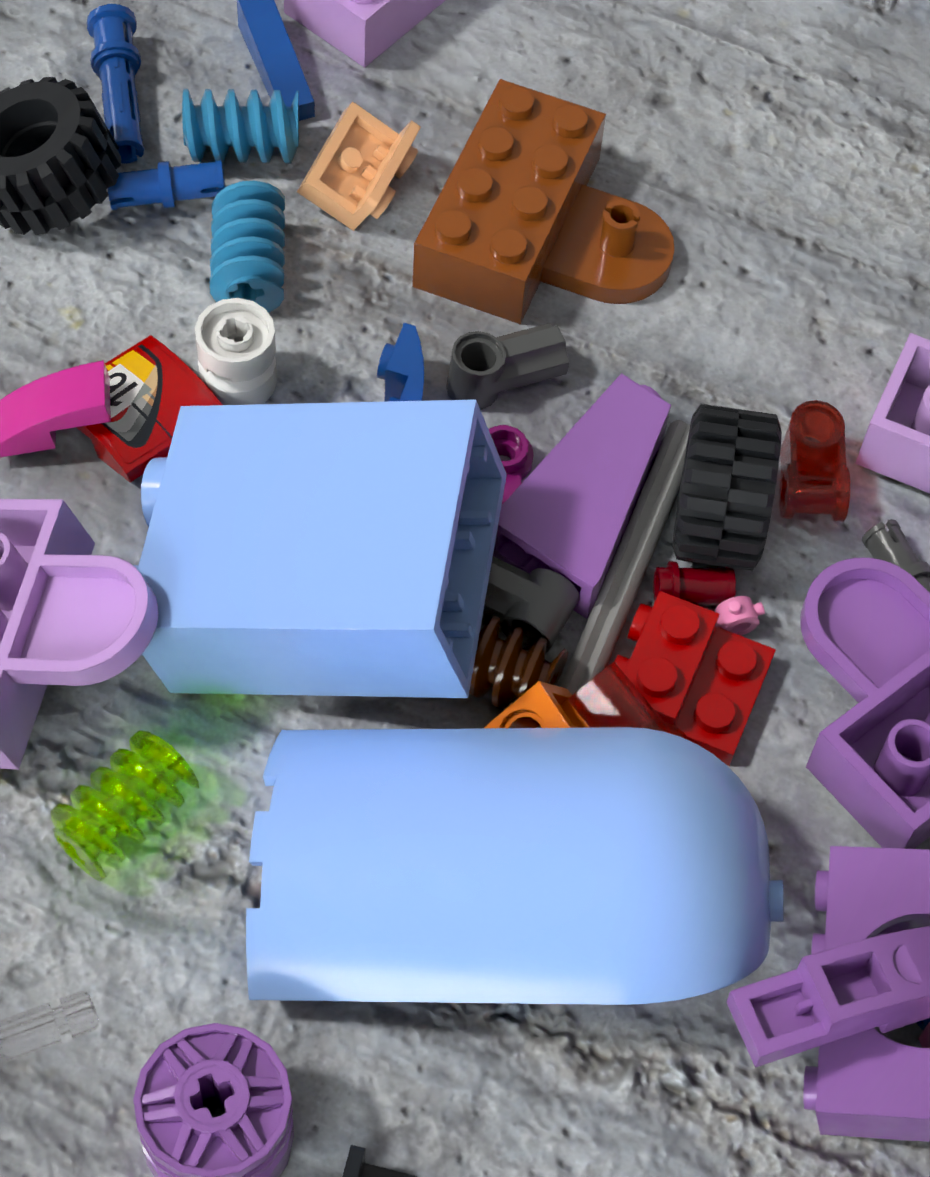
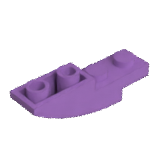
[726,926,930,1068]

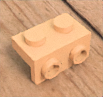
[297,101,421,231]

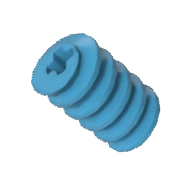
[182,89,299,164]
[210,181,285,313]

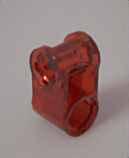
[779,400,850,522]

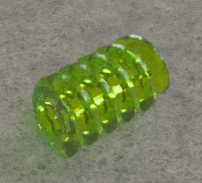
[50,730,199,882]

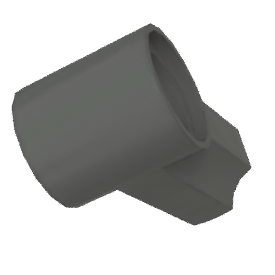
[446,323,569,410]
[483,556,580,653]

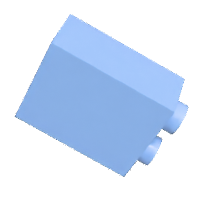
[133,399,507,698]

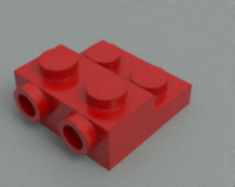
[604,591,776,766]

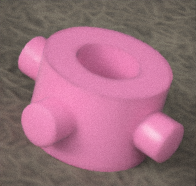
[715,596,765,636]

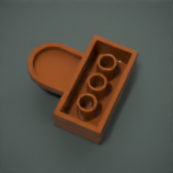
[412,79,674,324]

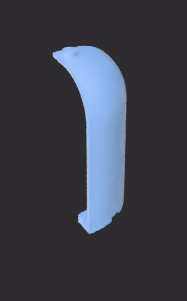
[246,727,784,1005]

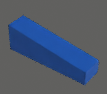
[237,0,315,121]

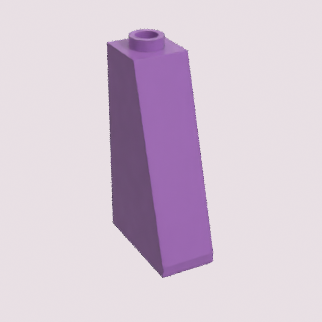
[493,373,671,619]

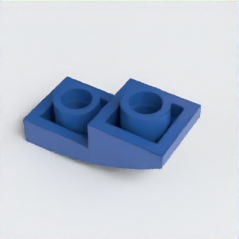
[377,323,424,402]

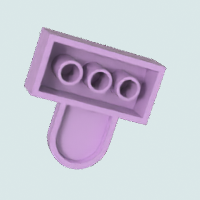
[0,499,158,770]

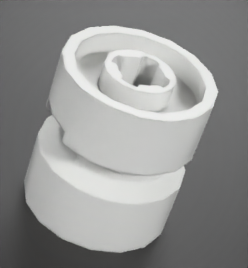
[195,298,277,405]

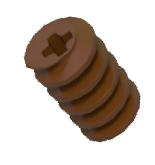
[469,615,569,709]

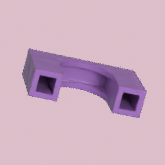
[803,846,930,1142]

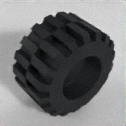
[0,77,121,235]
[672,404,782,571]

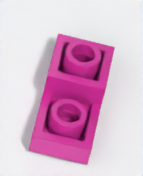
[0,360,111,458]

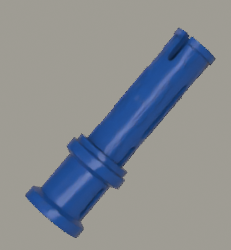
[87,4,144,164]

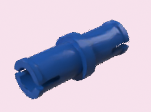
[107,160,226,210]

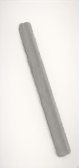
[560,420,690,717]

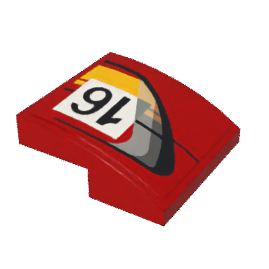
[76,335,222,483]

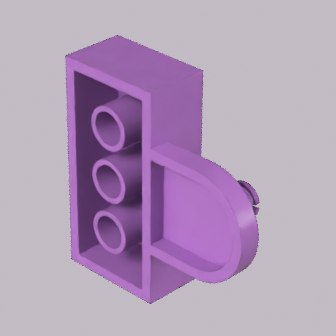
[800,558,930,849]

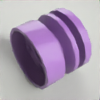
[133,1023,294,1177]

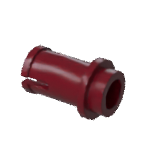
[653,561,736,606]

